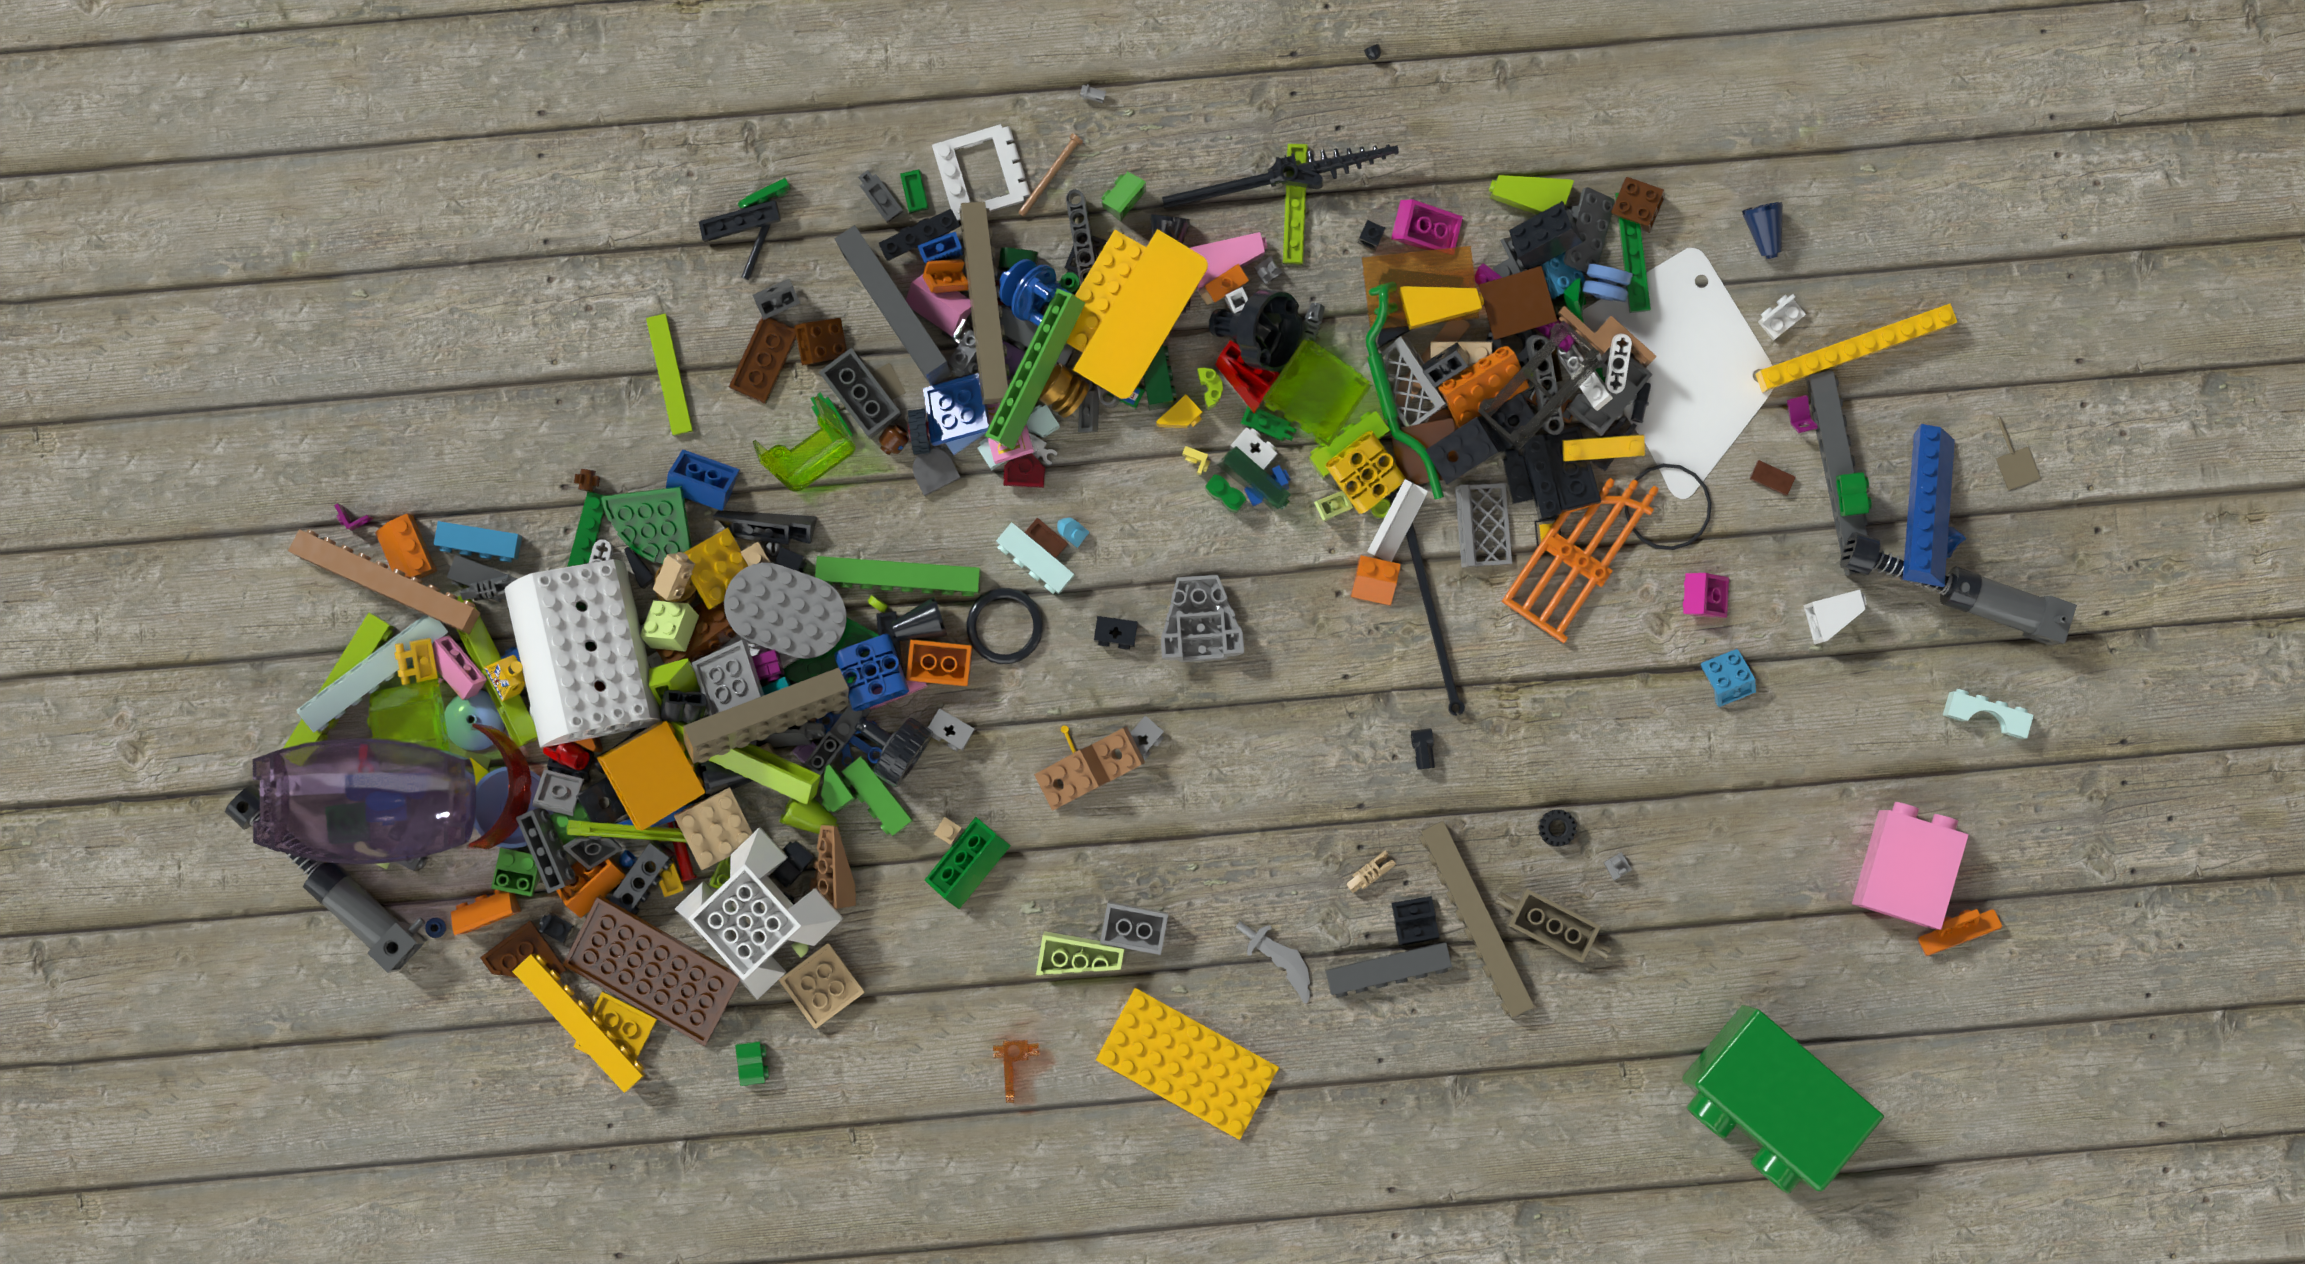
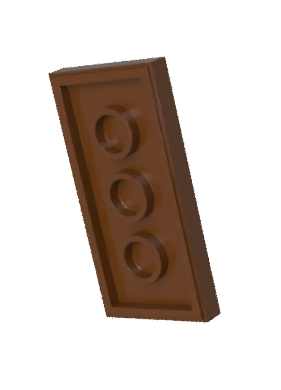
[729,316,797,404]

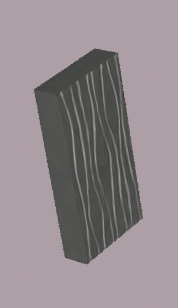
[834,225,952,386]

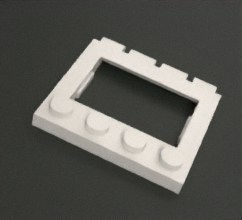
[932,124,1031,222]

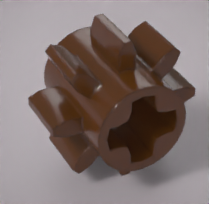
[574,469,600,492]

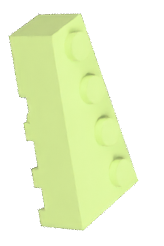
[1036,931,1125,975]

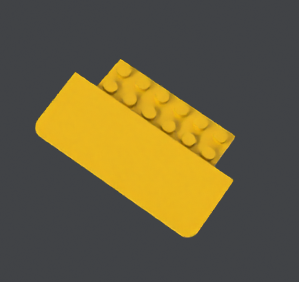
[1066,229,1208,399]

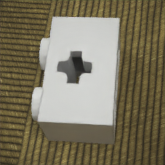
[1230,427,1277,474]

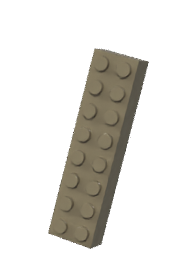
[683,668,849,764]

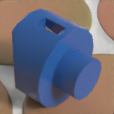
[1947,526,1966,558]

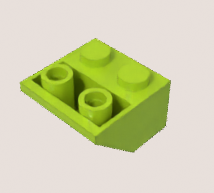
[649,658,700,707]

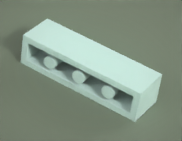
[996,522,1075,594]

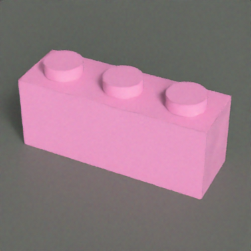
[432,635,487,700]

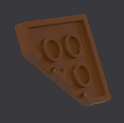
[480,920,567,978]

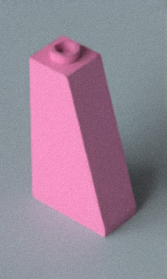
[1190,232,1268,291]

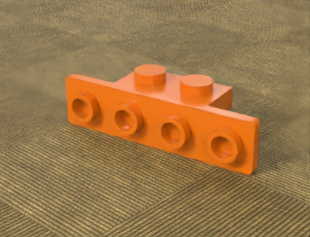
[1918,909,2002,956]

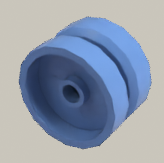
[1582,264,1633,302]

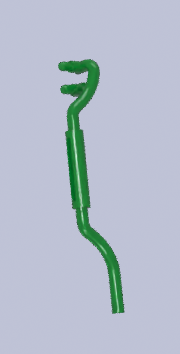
[1365,281,1444,500]

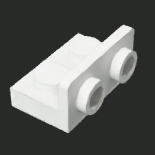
[1758,294,1806,340]

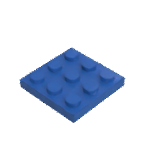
[923,373,990,446]

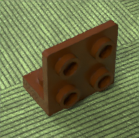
[1611,177,1665,233]
[794,318,847,366]

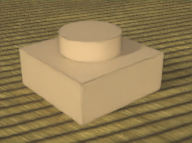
[934,817,962,845]

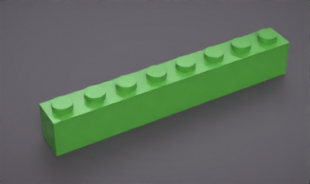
[985,288,1085,450]
[815,556,981,597]

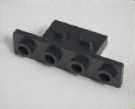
[879,209,960,261]

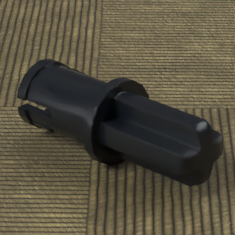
[1630,382,1651,423]

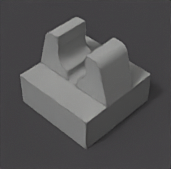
[1254,256,1282,285]
[1603,852,1632,880]

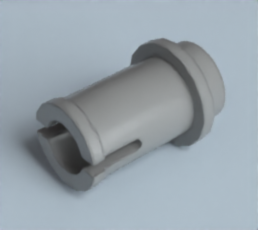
[1080,84,1106,104]

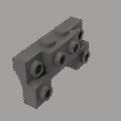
[1566,348,1653,436]

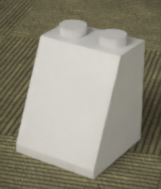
[1803,590,1867,644]

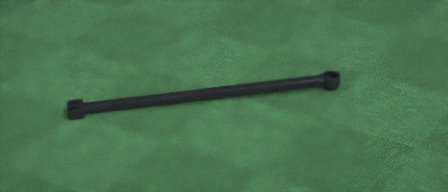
[1389,488,1465,716]

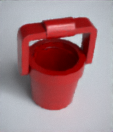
[543,742,589,770]

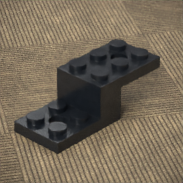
[576,777,627,824]

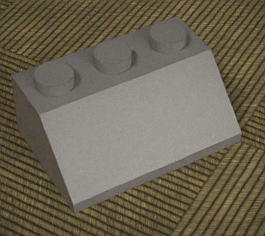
[1100,901,1168,955]

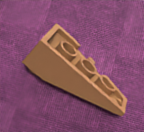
[810,825,856,909]

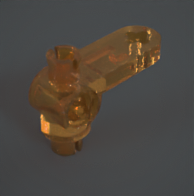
[993,1040,1039,1103]

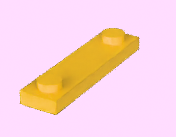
[1562,435,1645,461]

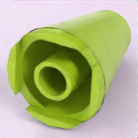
[779,798,839,835]

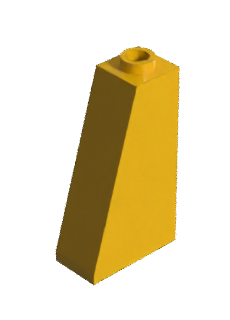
[1399,286,1484,330]

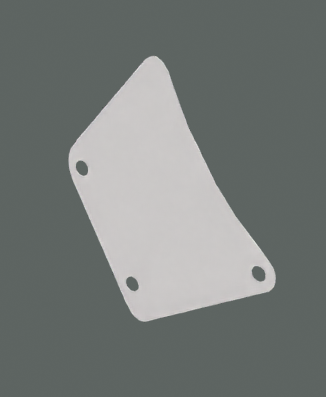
[1575,248,1773,499]

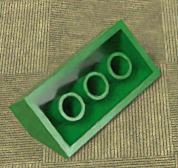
[924,817,1011,909]

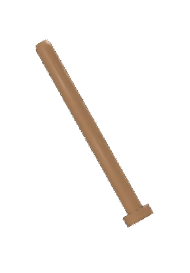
[1019,133,1083,217]

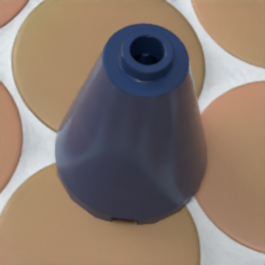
[1742,202,1783,259]

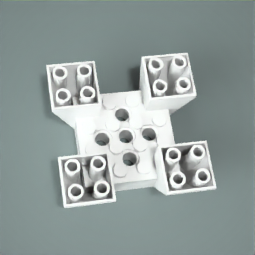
[675,827,843,1000]

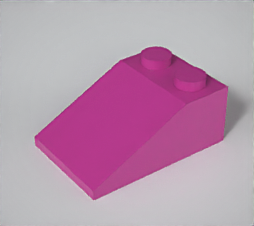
[1391,199,1463,256]

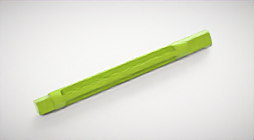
[567,820,687,842]

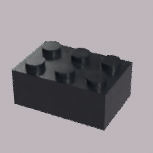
[1509,201,1583,270]

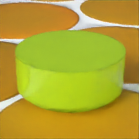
[1371,498,1391,519]
[868,595,888,613]

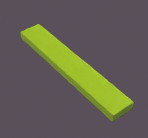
[1283,144,1308,265]
[646,313,693,436]

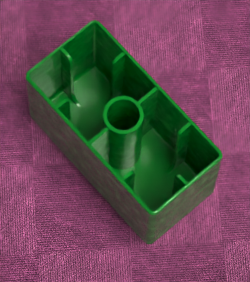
[1682,1005,1884,1194]

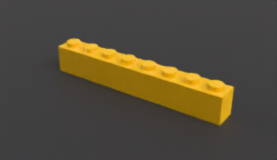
[512,954,646,1093]

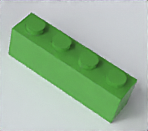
[842,756,913,836]

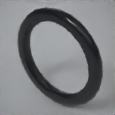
[966,588,1043,664]

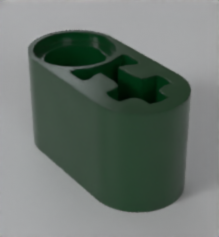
[998,247,1039,271]

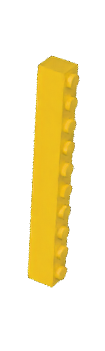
[1755,303,1957,393]

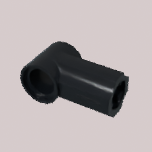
[1411,728,1435,770]

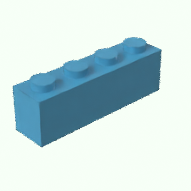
[434,521,522,563]

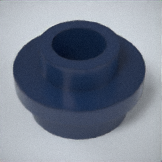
[425,917,446,938]

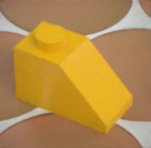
[1156,394,1202,428]

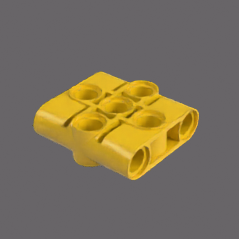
[1325,431,1406,514]

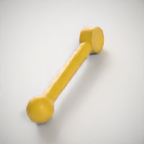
[1061,725,1076,753]

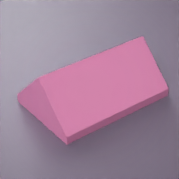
[906,275,971,337]

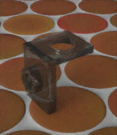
[942,319,974,344]

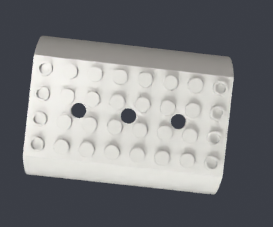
[504,559,662,748]

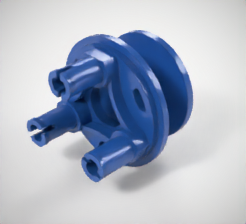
[999,259,1074,327]

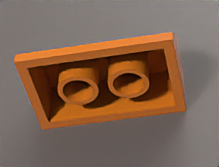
[375,513,437,579]
[906,640,973,687]
[556,857,626,918]
[451,890,521,936]

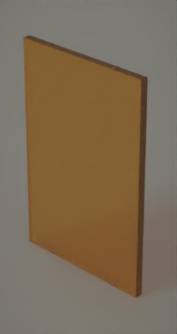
[1362,246,1479,329]

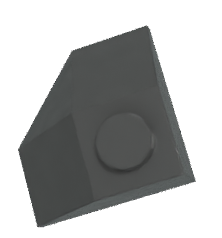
[563,836,622,870]

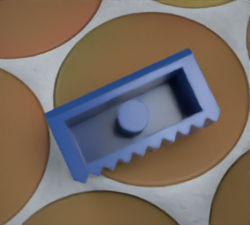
[918,231,964,266]

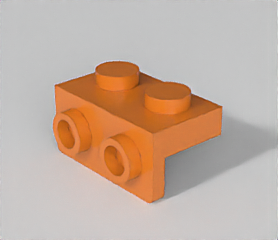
[922,259,968,293]

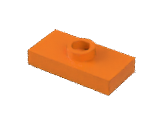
[1204,264,1249,303]

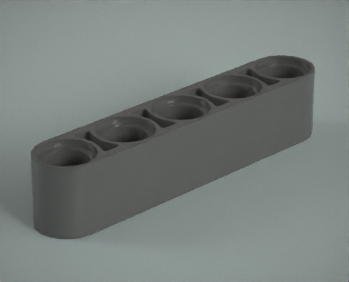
[1527,335,1564,434]

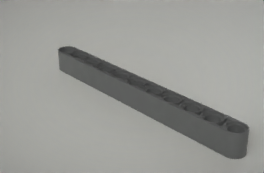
[1066,189,1120,408]

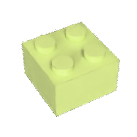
[640,600,699,651]

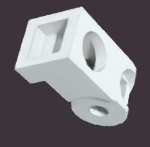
[1225,287,1248,313]

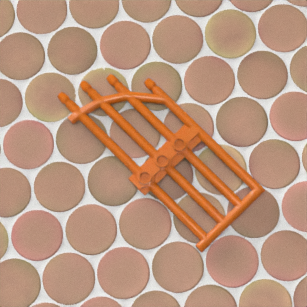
[1501,478,1659,644]

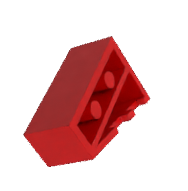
[1215,340,1281,413]

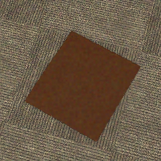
[1479,266,1557,340]
[1390,418,1463,487]

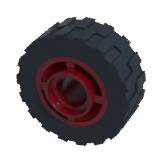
[908,408,931,455]

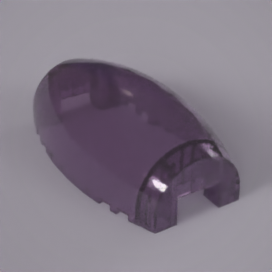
[253,737,476,864]

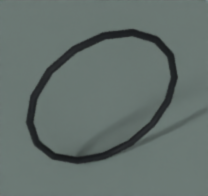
[1625,463,1712,550]

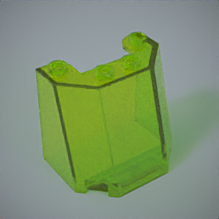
[1262,338,1374,447]
[367,678,461,773]

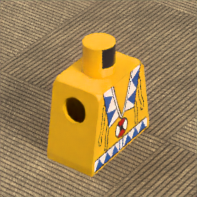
[484,655,526,702]

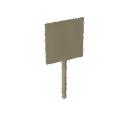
[836,363,906,412]
[1996,416,2041,490]

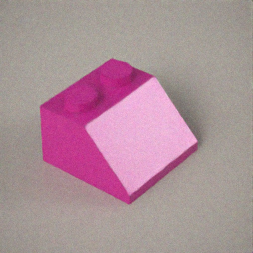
[1683,573,1729,618]

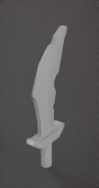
[1236,921,1310,1003]

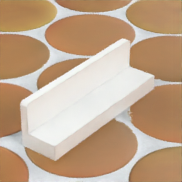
[1367,479,1428,562]

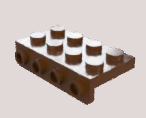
[656,601,738,667]

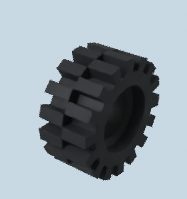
[1538,809,1577,846]

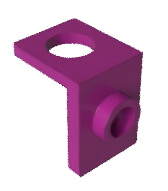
[1787,395,1818,433]
[334,503,373,531]

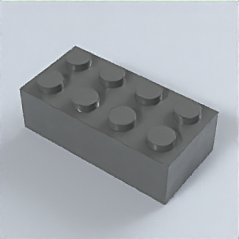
[819,348,902,439]

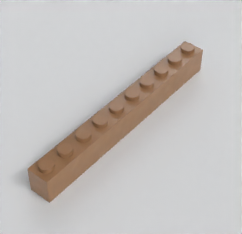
[288,529,480,634]

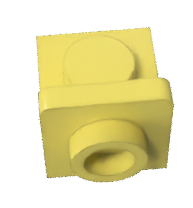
[1182,446,1210,475]

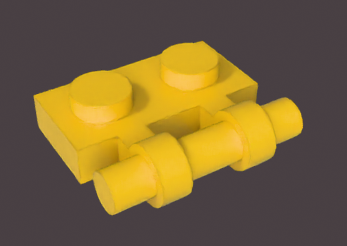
[394,638,438,685]

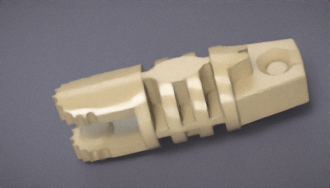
[1346,850,1396,893]

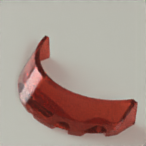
[467,723,532,850]

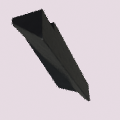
[713,510,817,544]

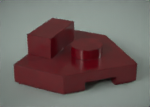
[1003,453,1045,488]

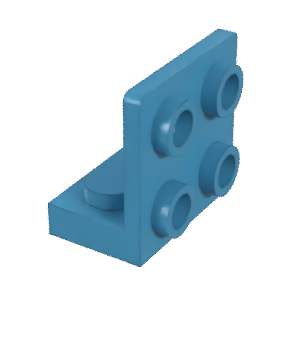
[1538,252,1586,301]
[1701,649,1756,707]

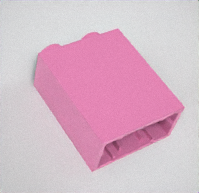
[1852,802,1969,930]

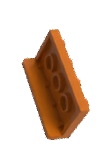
[1438,346,1529,428]

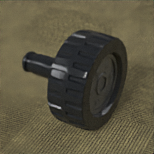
[855,717,933,787]

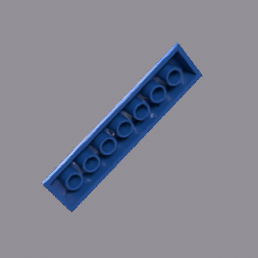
[1903,424,1955,587]

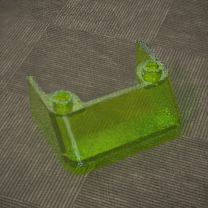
[753,396,856,492]

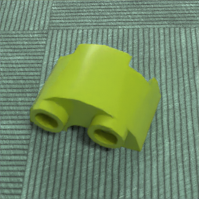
[1197,368,1223,410]

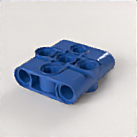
[834,634,909,711]

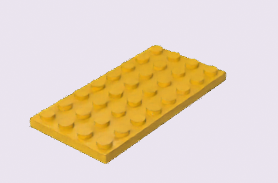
[1095,987,1279,1140]

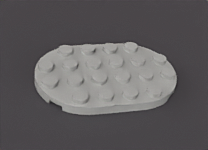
[724,563,846,659]

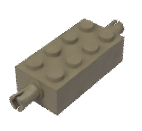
[1495,888,1611,963]

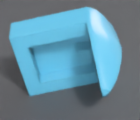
[1057,517,1089,548]

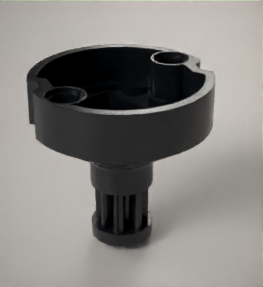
[1209,289,1303,372]

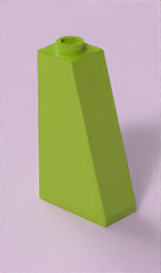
[1488,175,1574,215]

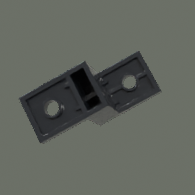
[1425,392,1543,484]

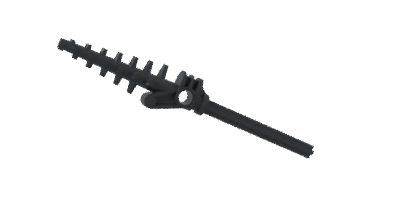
[1162,144,1399,209]

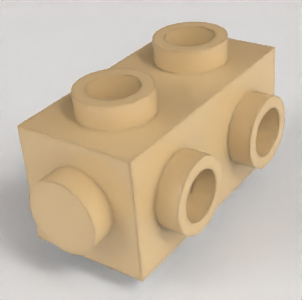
[653,552,695,600]

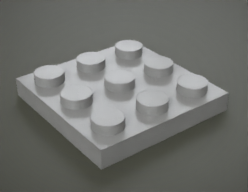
[692,640,764,716]

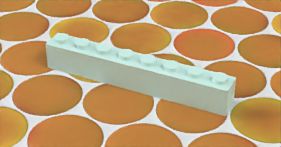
[296,615,448,733]

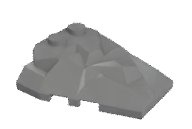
[1161,575,1244,662]

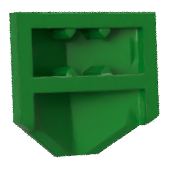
[1563,278,1586,323]

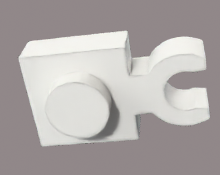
[1029,433,1057,465]

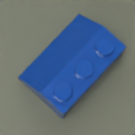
[666,449,740,511]

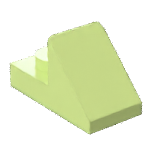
[1314,491,1353,522]

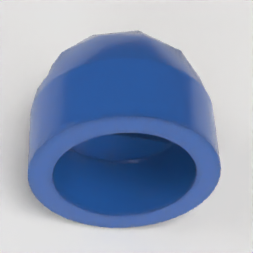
[619,850,637,868]

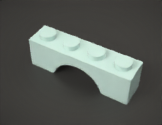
[977,405,1060,471]
[1943,689,2033,739]

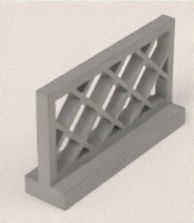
[1365,336,1448,427]
[1455,483,1512,568]

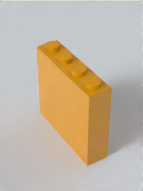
[597,721,705,831]

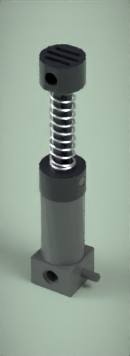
[1840,532,2077,645]
[225,785,426,973]

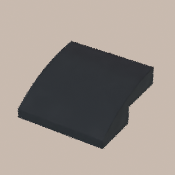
[1391,896,1439,946]

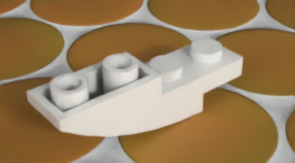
[1556,343,1613,411]

